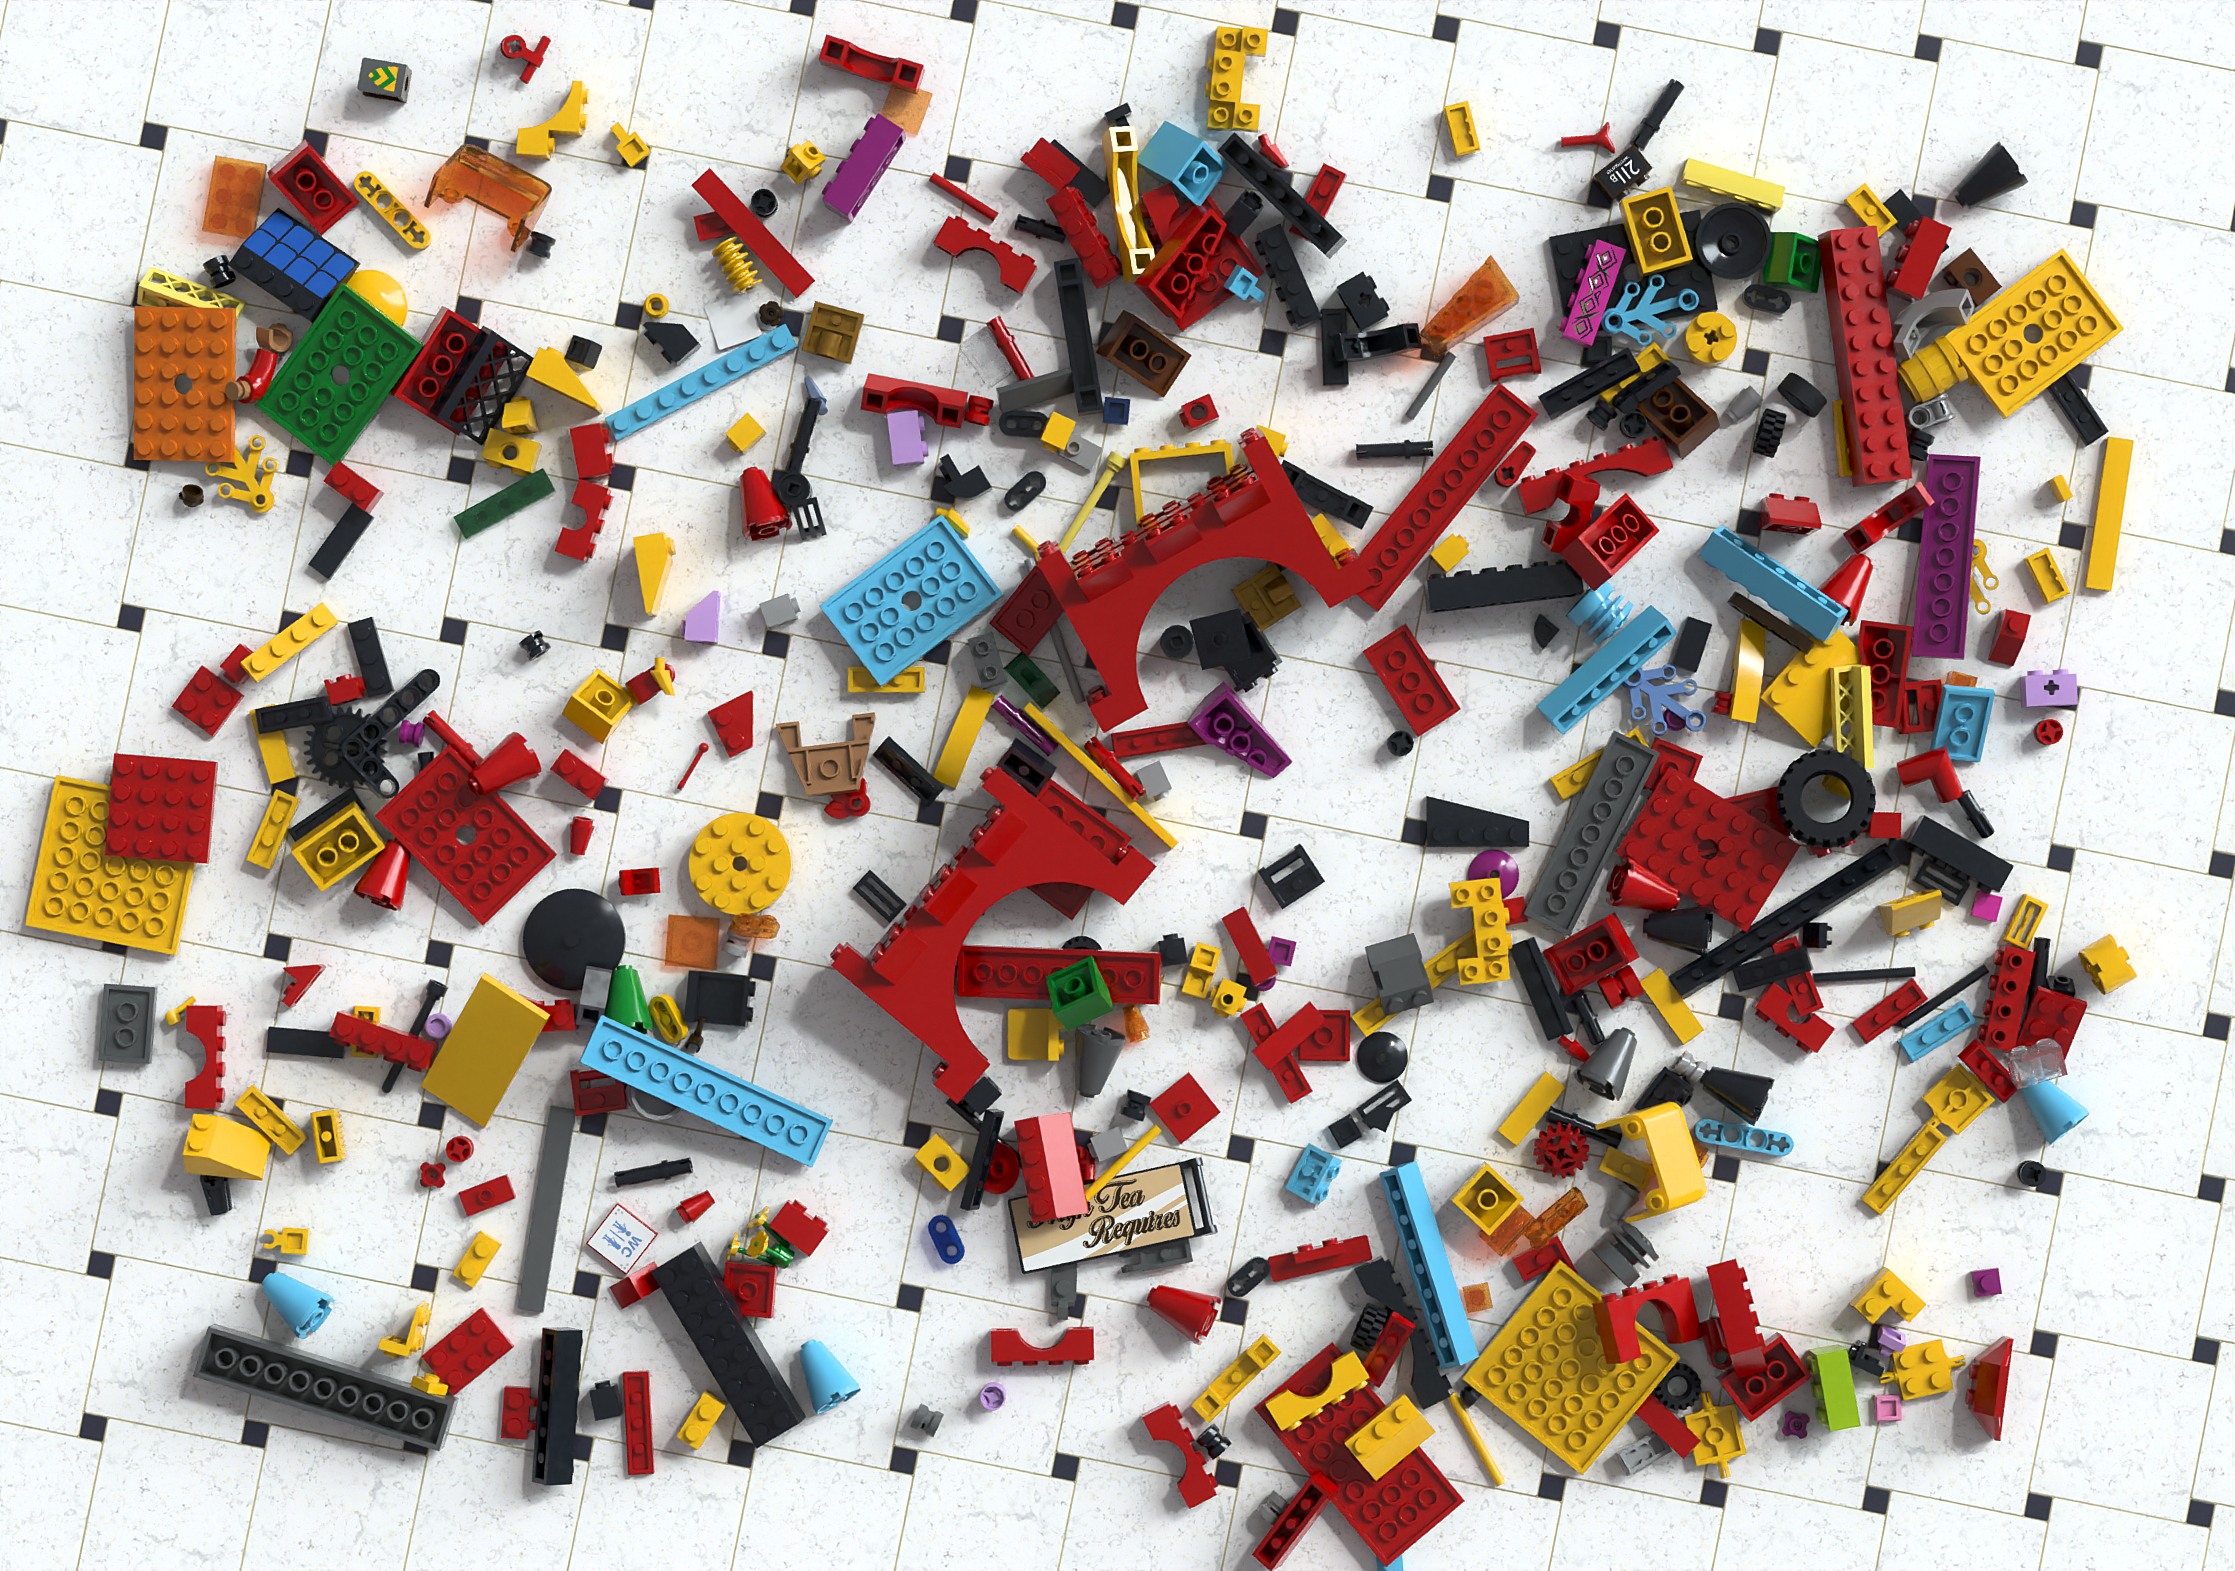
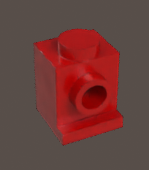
[324,674,366,706]

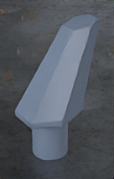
[804,376,828,415]

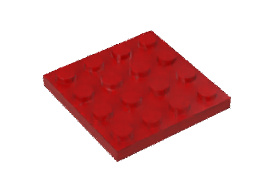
[1146,195,1265,332]
[105,753,218,864]
[1026,778,1132,920]

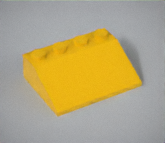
[1759,629,1862,748]

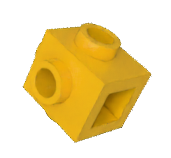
[780,140,827,185]
[1208,978,1247,1018]

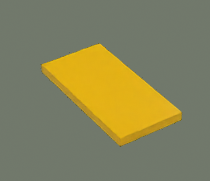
[421,973,550,1128]

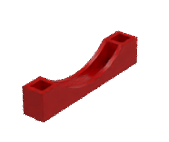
[1516,436,1673,516]

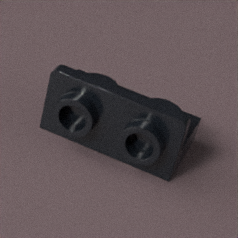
[1634,1066,1694,1110]

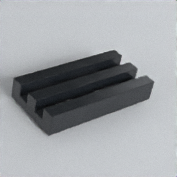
[791,497,827,540]
[1912,859,1970,906]
[853,870,907,923]
[1355,1079,1412,1130]

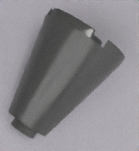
[1075,1024,1126,1098]
[1574,1027,1637,1101]

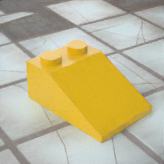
[526,346,604,414]
[633,532,676,617]
[1878,889,1942,938]
[182,1114,273,1181]

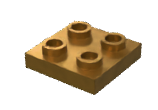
[802,301,865,364]
[1231,563,1302,631]

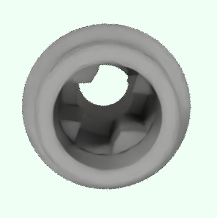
[1725,385,1763,422]
[1607,1182,1641,1221]

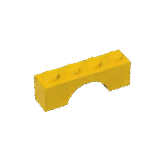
[1265,1349,1370,1432]

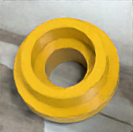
[644,293,669,319]

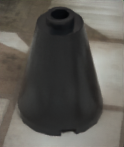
[1954,141,2028,209]
[1643,905,1713,957]
[1700,1066,1775,1126]

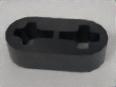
[1742,284,1791,315]
[1004,471,1046,512]
[1227,1256,1270,1297]

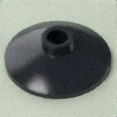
[1357,1032,1408,1083]

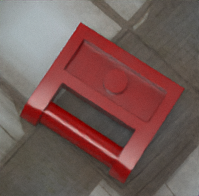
[1483,328,1541,383]
[1898,679,1942,735]
[570,1069,628,1116]

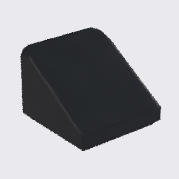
[565,335,602,369]

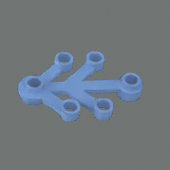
[1621,664,1706,736]

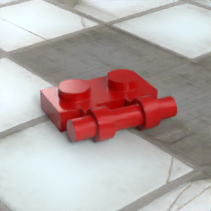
[501,1386,538,1440]

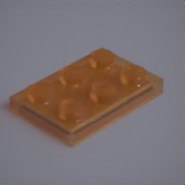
[202,155,267,239]

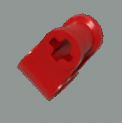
[625,664,675,705]

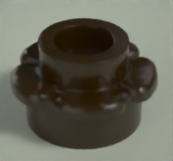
[759,301,784,326]
[179,484,204,507]

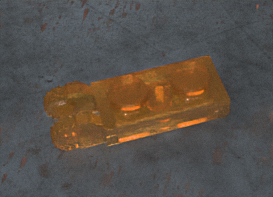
[1525,1187,1588,1250]

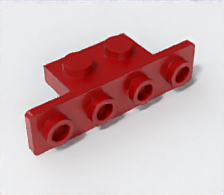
[1268,1235,1372,1282]

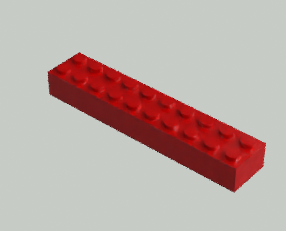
[1817,226,1912,487]

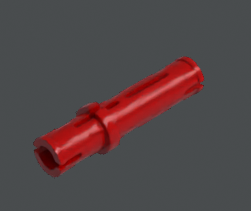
[986,316,1035,381]
[422,710,483,769]
[1084,736,1146,801]

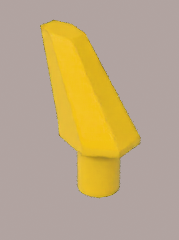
[935,507,970,538]
[650,658,675,696]

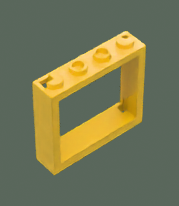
[1130,439,1234,530]

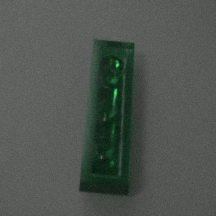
[454,468,556,540]

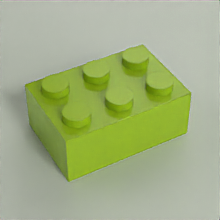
[1806,1344,1861,1432]

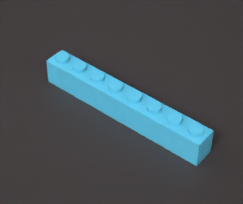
[1379,1161,1479,1369]

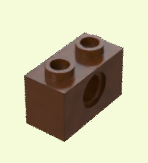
[1942,247,2002,308]

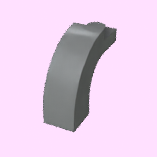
[1894,289,1975,361]

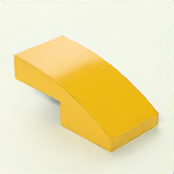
[1181,942,1222,1001]

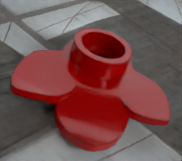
[824,777,871,820]

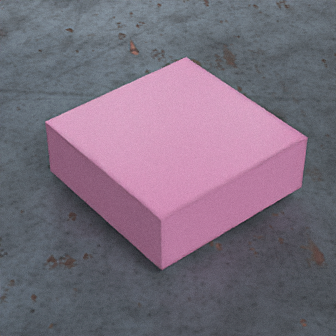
[1874,1394,1902,1422]

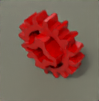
[1533,1122,1589,1178]

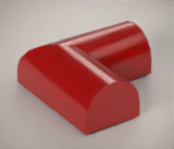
[1897,746,1963,803]

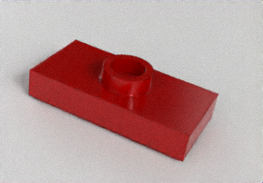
[459,1174,516,1217]

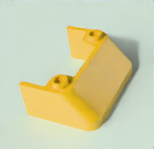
[1595,1102,1707,1223]

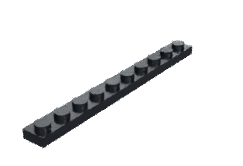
[1669,843,1900,1000]

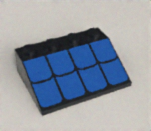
[228,208,361,323]

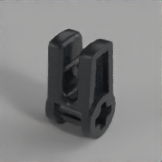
[200,1175,232,1216]

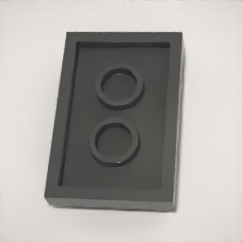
[98,983,157,1064]

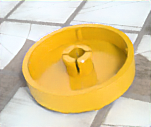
[689,812,793,915]

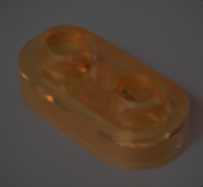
[730,913,780,939]

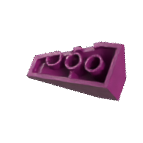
[1188,681,1293,778]

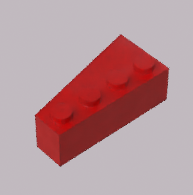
[1706,1259,1768,1379]

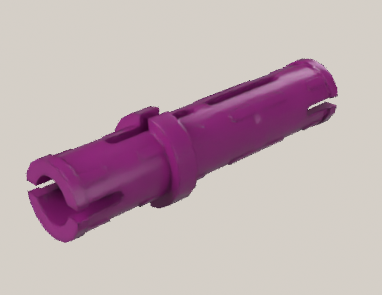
[991,695,1059,757]

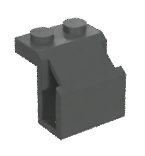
[1365,933,1434,1016]

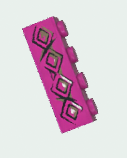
[1558,239,1626,349]

